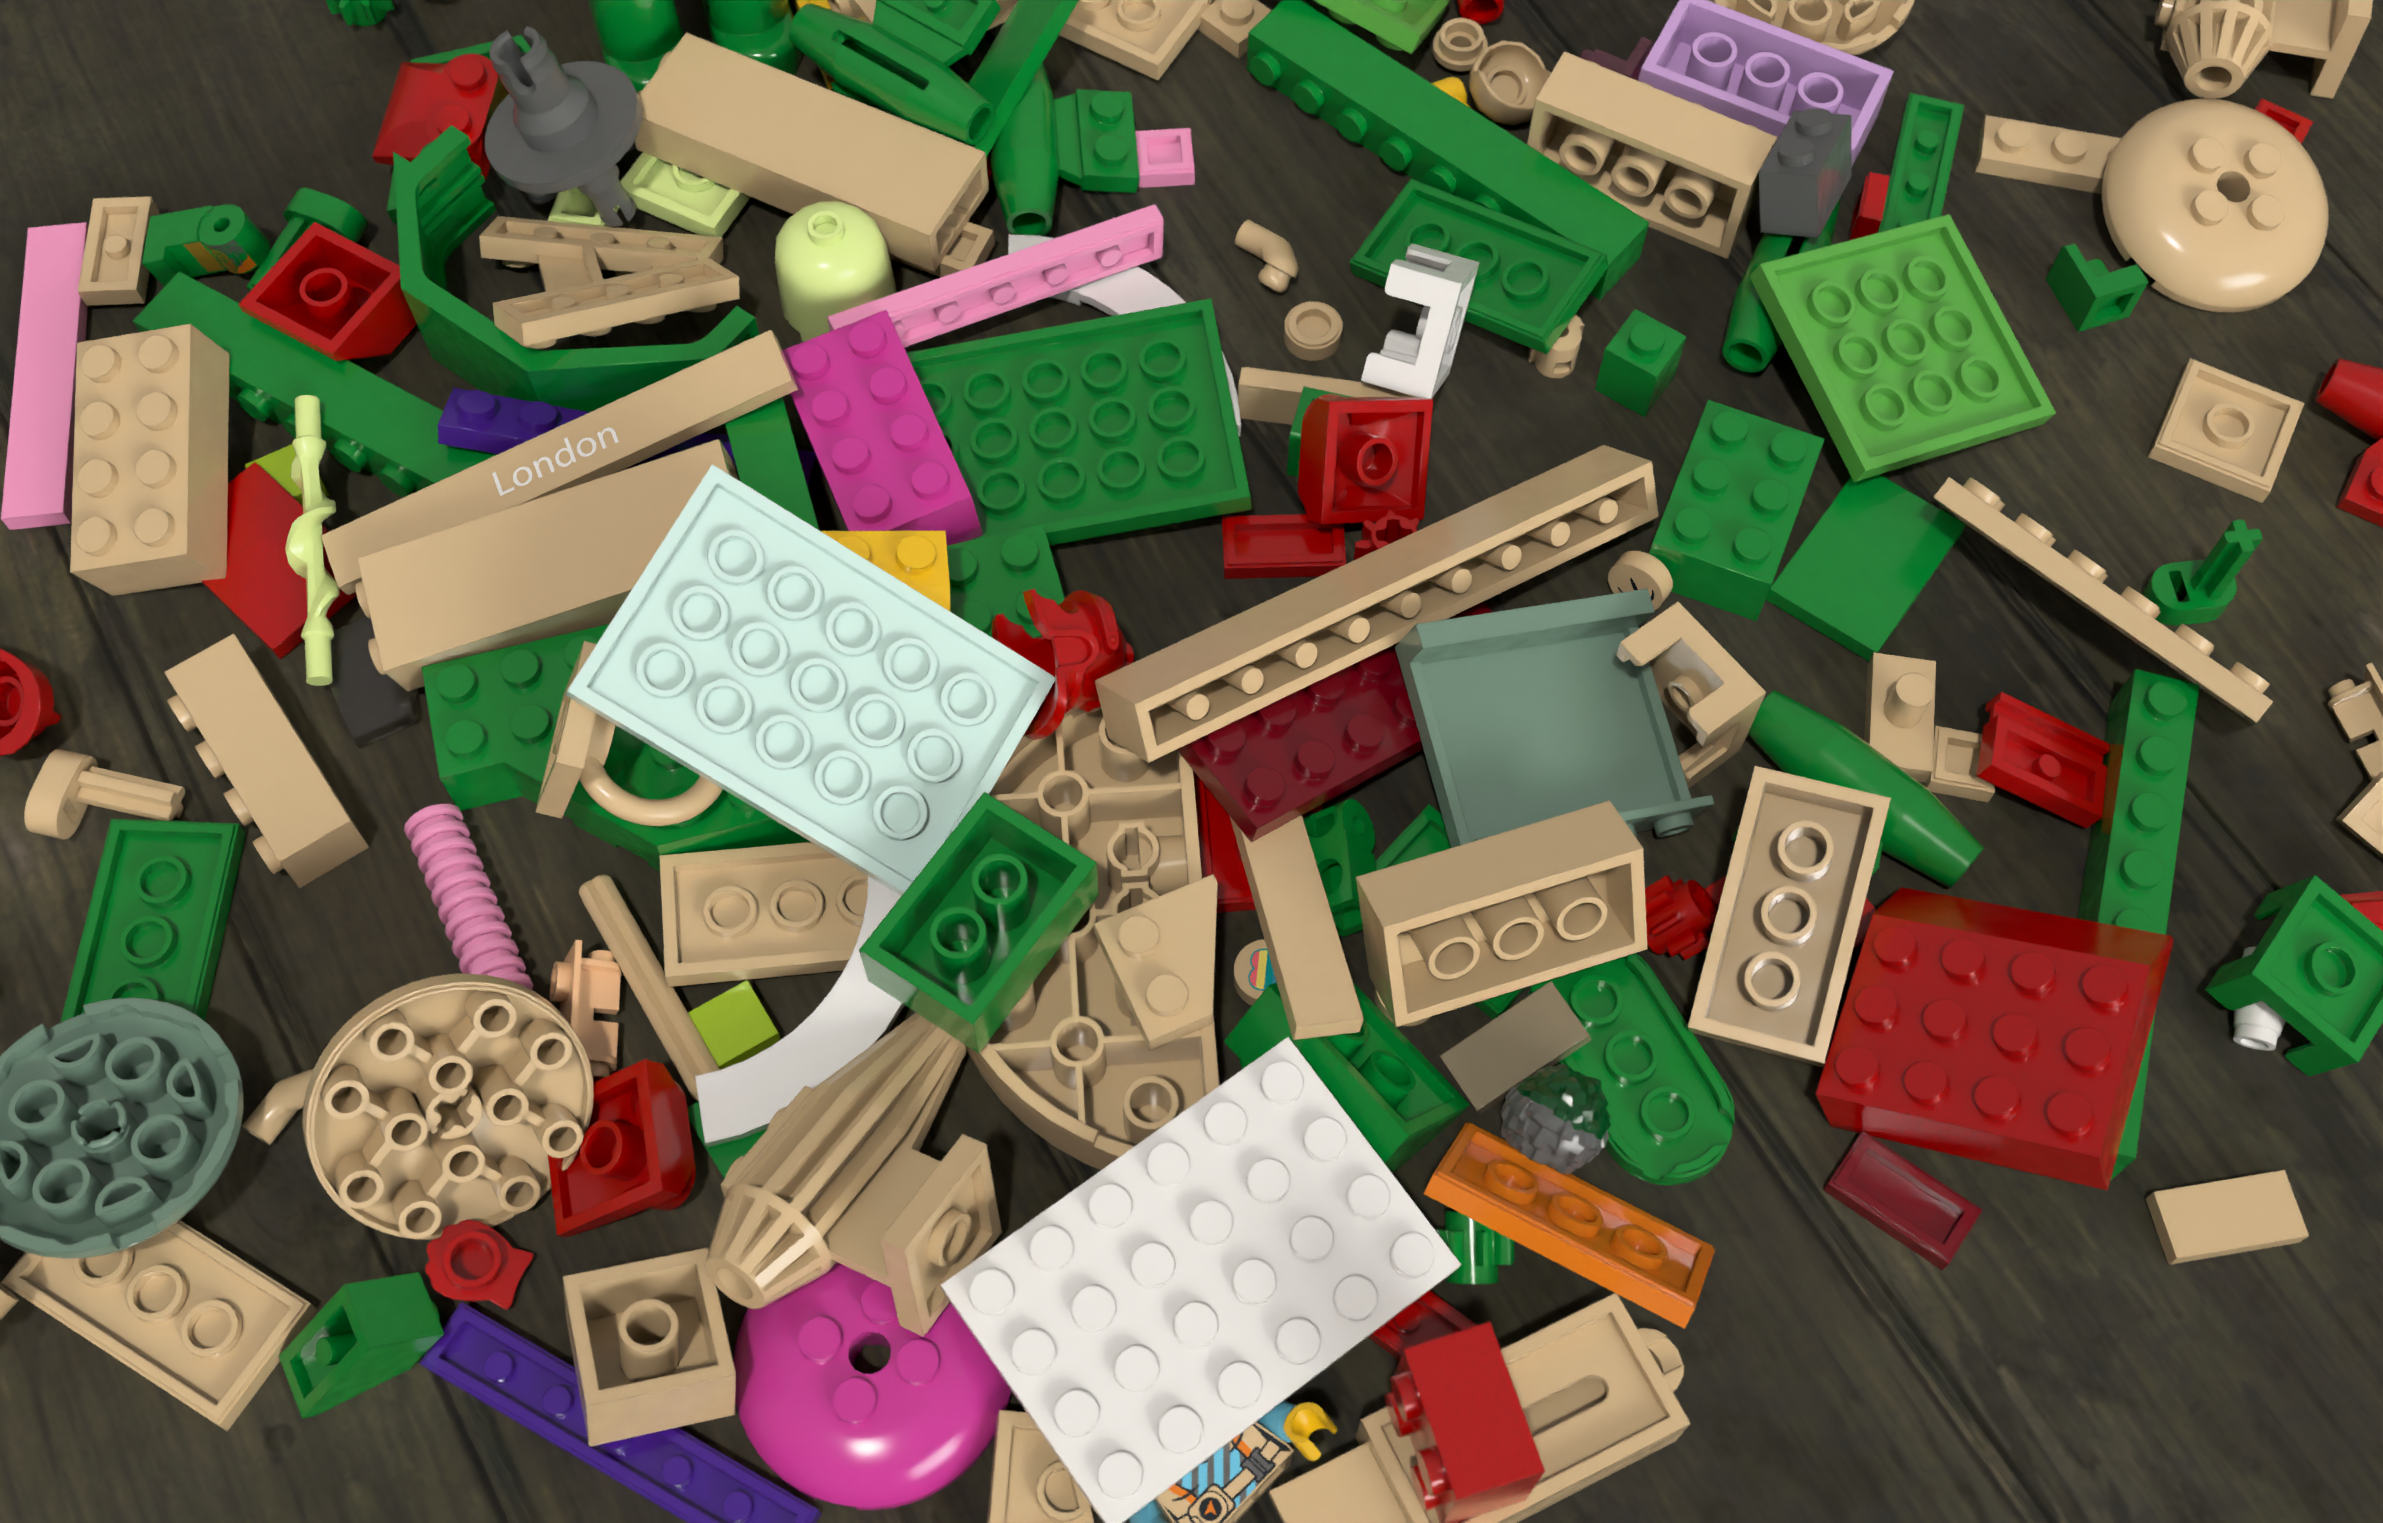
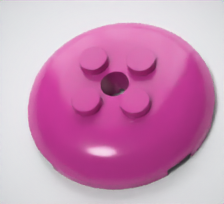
[733,1262,1012,1510]

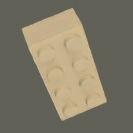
[1527,51,1777,259]
[70,324,229,596]
[1688,766,1891,1068]
[1356,800,1647,1027]

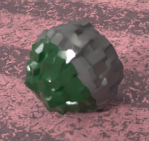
[1500,1063,1611,1174]

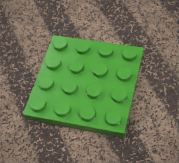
[1749,214,2056,482]

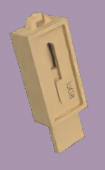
[1269,1293,1691,1523]

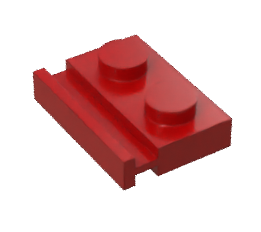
[1976,692,2110,829]

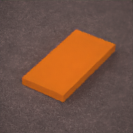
[1424,1122,1715,1329]

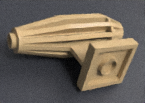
[2155,0,2373,99]
[705,1012,1002,1337]

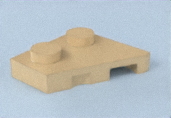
[1094,874,1218,1051]

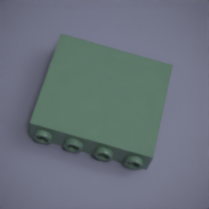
[1395,589,1714,848]

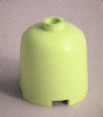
[775,201,897,342]

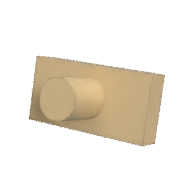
[1864,653,1936,783]

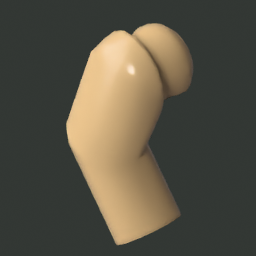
[1235,220,1299,293]
[242,1068,314,1145]

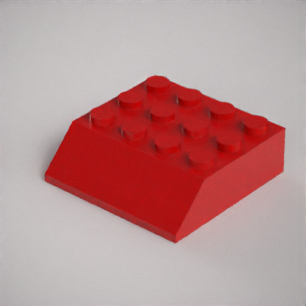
[1816,887,2173,1191]

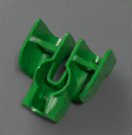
[587,0,802,92]

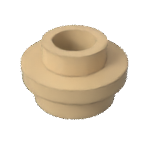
[1432,18,1488,71]

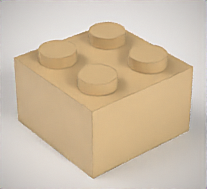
[563,1248,736,1447]

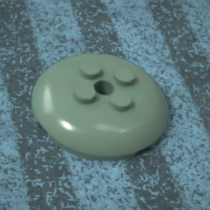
[0,998,244,1259]

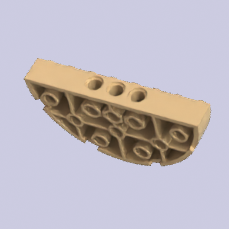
[966,708,1219,1170]

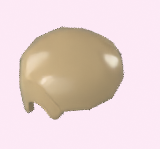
[1469,40,1551,126]

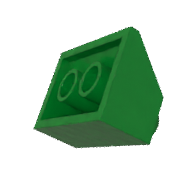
[1224,981,1470,1174]

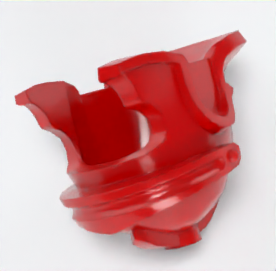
[992,589,1134,740]

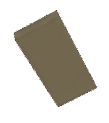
[1440,981,1591,1115]

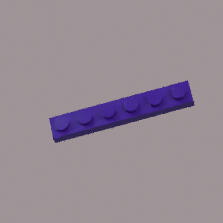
[438,388,815,491]

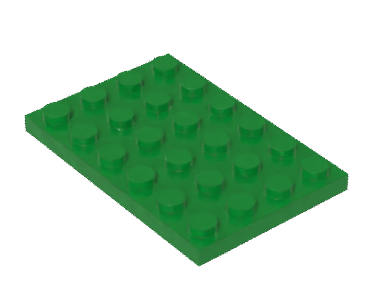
[907,298,1252,545]

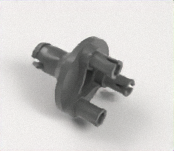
[485,26,643,227]

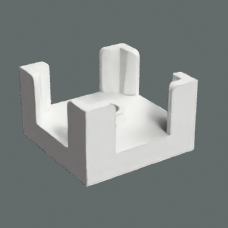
[1361,243,1480,399]

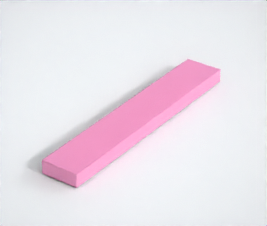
[827,204,1164,347]
[1,222,89,530]

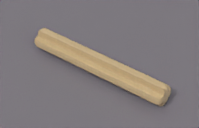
[579,874,720,1101]

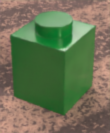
[1595,309,1687,417]

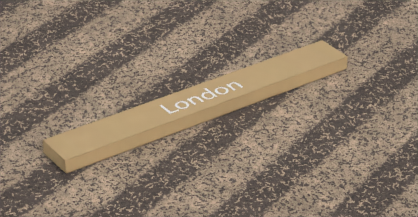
[321,330,798,595]

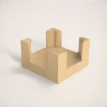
[1616,602,1766,789]

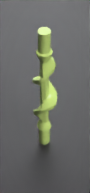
[285,395,340,686]

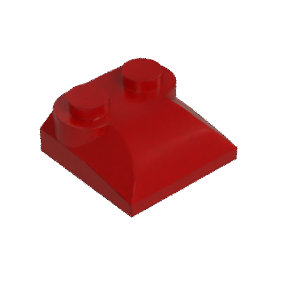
[372,54,509,179]
[1298,394,1433,524]
[548,1059,696,1238]

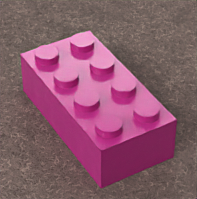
[782,309,983,546]

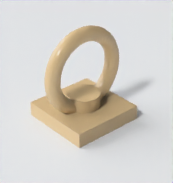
[535,641,723,826]

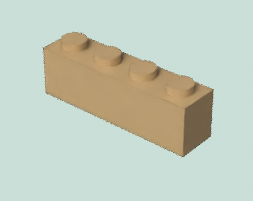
[164,634,369,888]

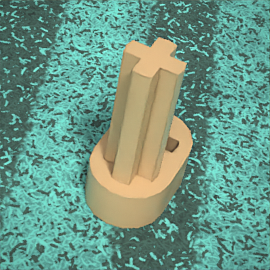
[24,749,185,840]

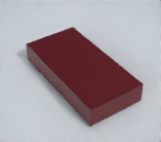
[1823,1131,1982,1270]

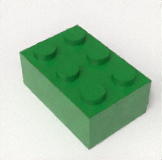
[1649,400,1825,622]
[859,792,1099,1054]

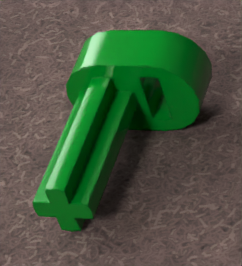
[246,187,369,291]
[2141,519,2263,626]

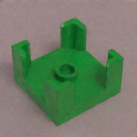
[2205,875,2383,1077]

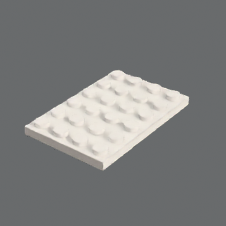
[940,1037,1461,1523]

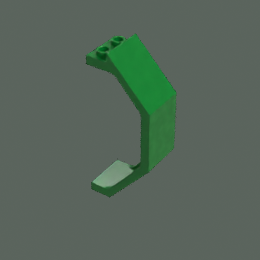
[393,125,760,428]

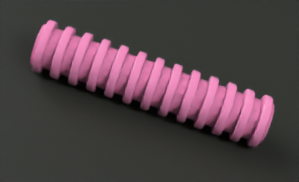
[404,804,533,990]

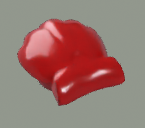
[425,1219,533,1310]

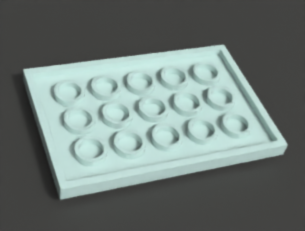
[566,464,1055,896]

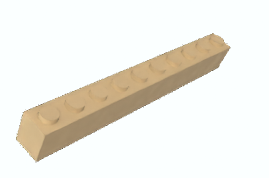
[1095,445,1659,763]

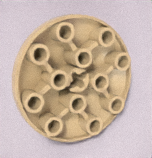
[302,974,594,1240]

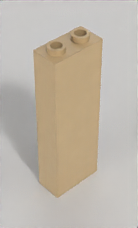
[635,33,989,272]
[355,439,740,691]

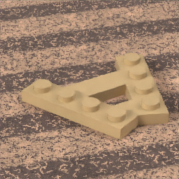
[479,216,740,349]

